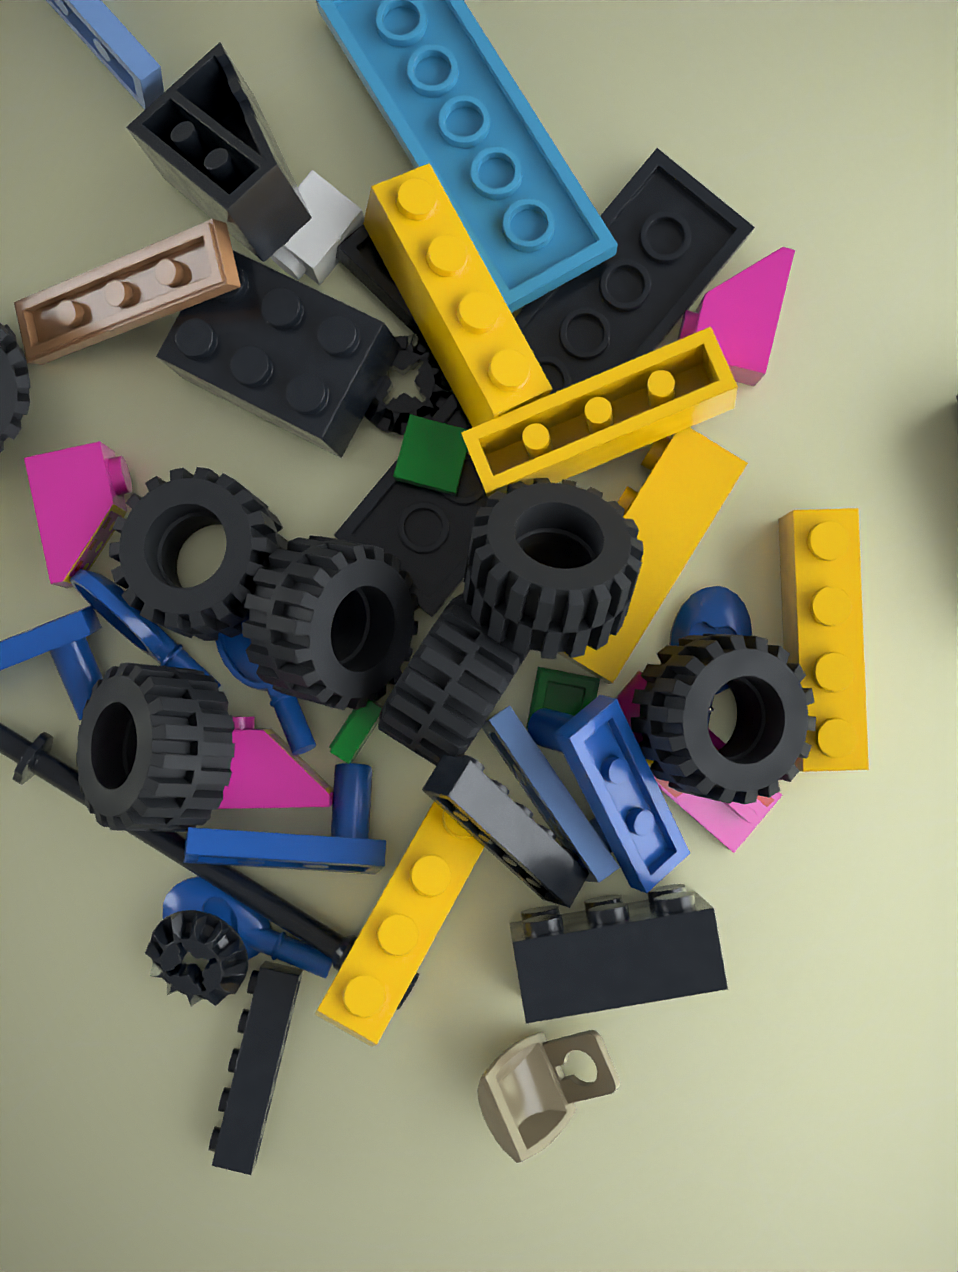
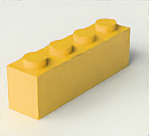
[363,163,553,428]
[461,327,738,498]
[558,427,748,684]
[778,508,869,772]
[315,801,484,1047]

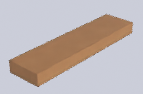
[14,219,241,365]

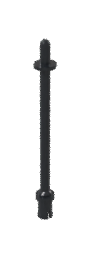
[0,723,419,1010]

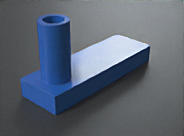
[0,605,103,721]
[528,695,690,894]
[184,763,386,874]

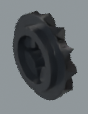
[364,334,453,435]
[145,910,249,1006]

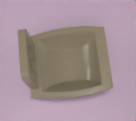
[477,1030,620,1163]

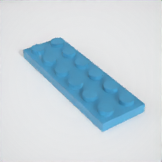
[316,0,618,313]

